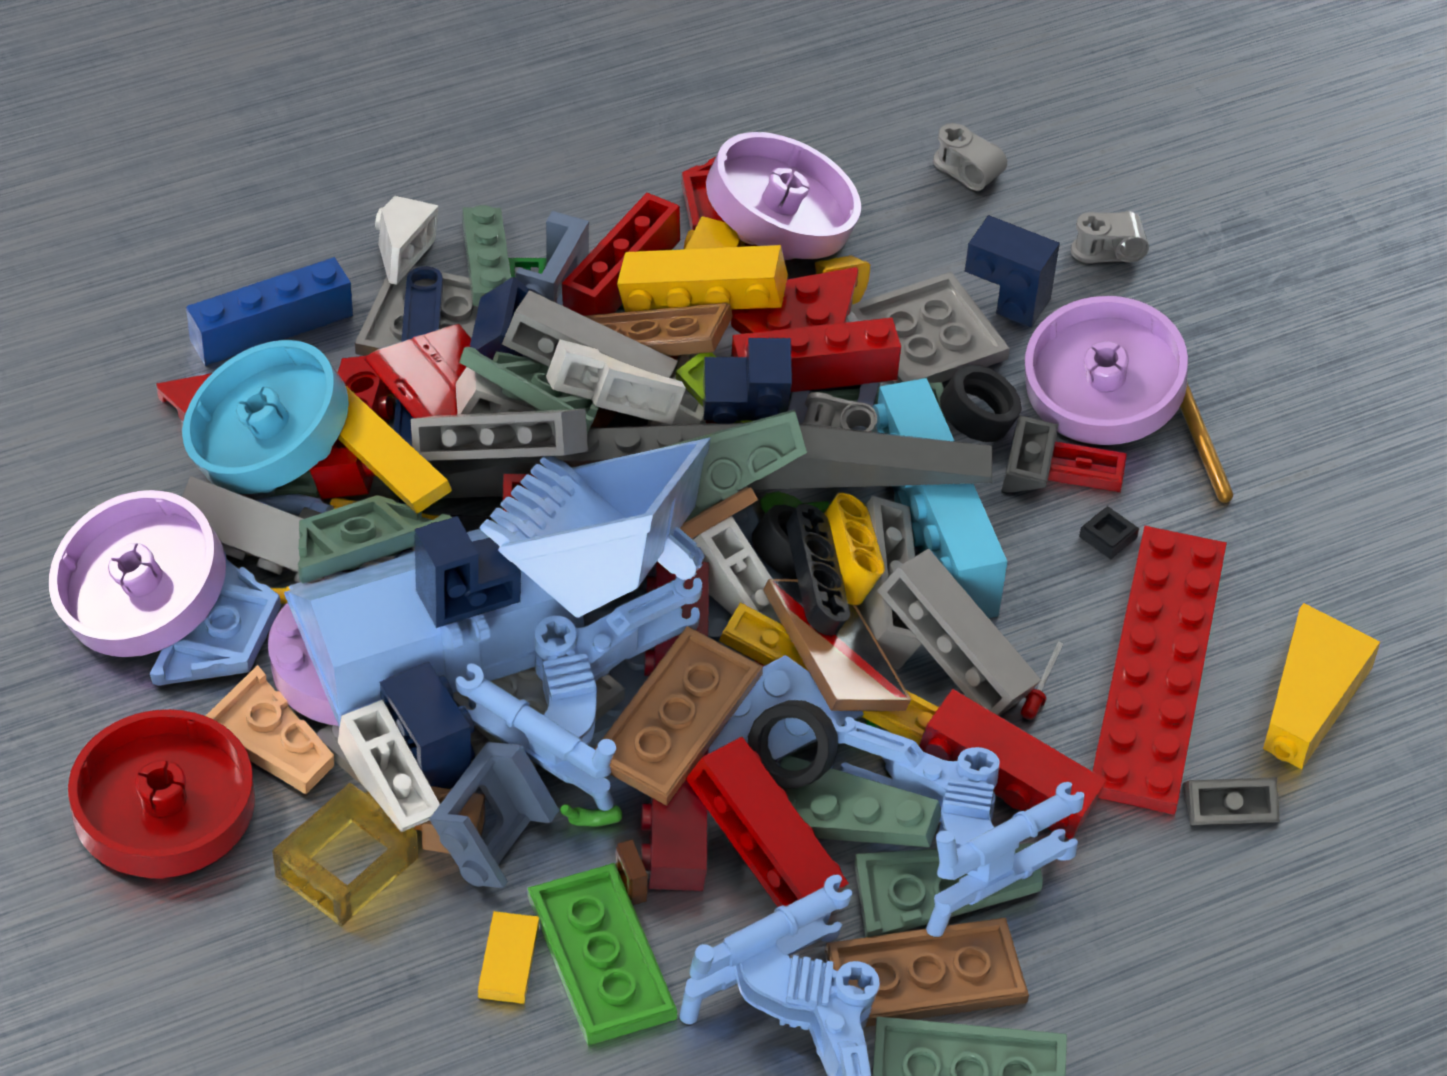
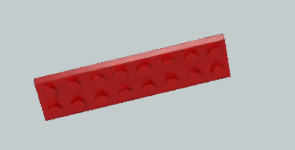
[1092,525,1227,815]

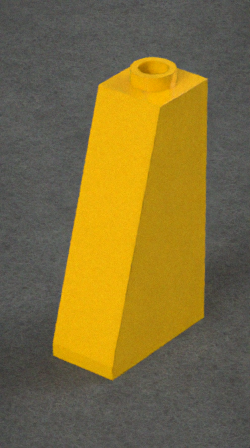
[1263,603,1380,769]

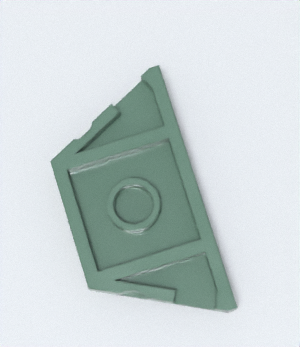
[459,347,600,434]
[298,495,452,584]

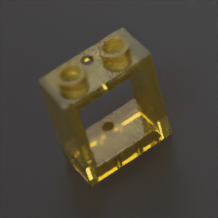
[272,783,418,927]

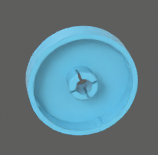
[182,340,349,494]

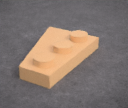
[206,665,335,794]

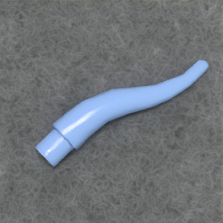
[256,494,334,516]

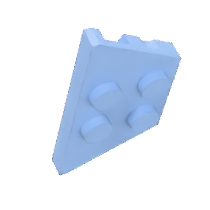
[150,552,281,686]
[708,655,864,762]

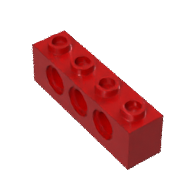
[309,355,396,499]

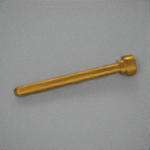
[1180,382,1233,503]

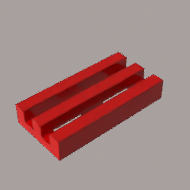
[1048,441,1127,493]

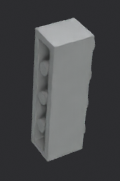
[502,290,678,378]
[411,409,588,461]
[182,476,325,584]
[856,496,922,670]
[877,549,1041,716]

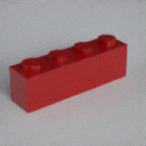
[561,192,681,316]
[731,317,901,392]
[919,689,1107,839]
[686,736,849,907]

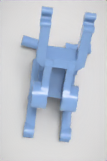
[456,577,702,811]
[830,717,1085,937]
[679,875,880,1076]

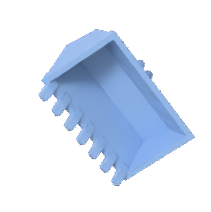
[480,437,711,618]
[284,523,584,728]

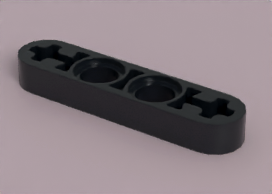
[786,503,850,636]

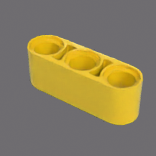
[824,492,885,605]

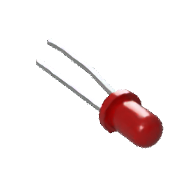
[1021,641,1063,720]

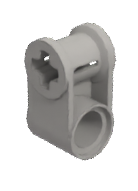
[933,123,1007,191]
[1071,211,1149,264]
[803,392,878,432]

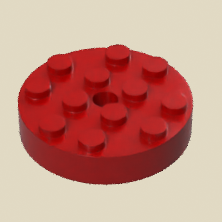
[68,709,255,879]

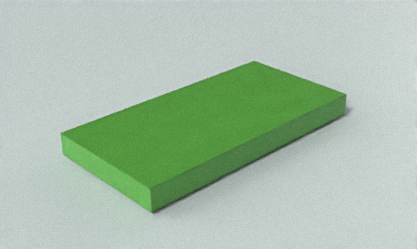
[527,863,677,1046]

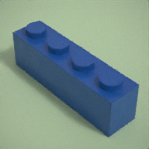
[186,257,353,366]

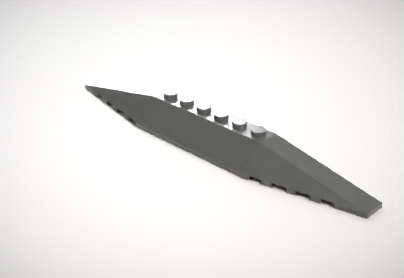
[324,422,992,502]

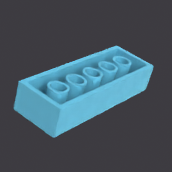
[873,378,1008,618]

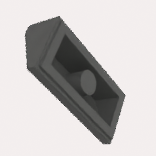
[1001,415,1058,493]
[1183,777,1280,826]

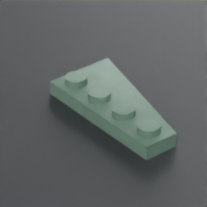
[654,409,807,522]
[780,755,941,847]
[855,843,1043,937]
[872,1016,1067,1076]

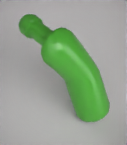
[560,804,623,827]

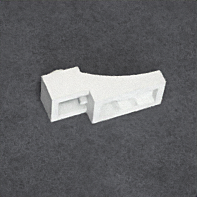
[546,339,686,425]

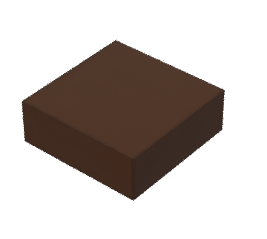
[615,840,648,905]

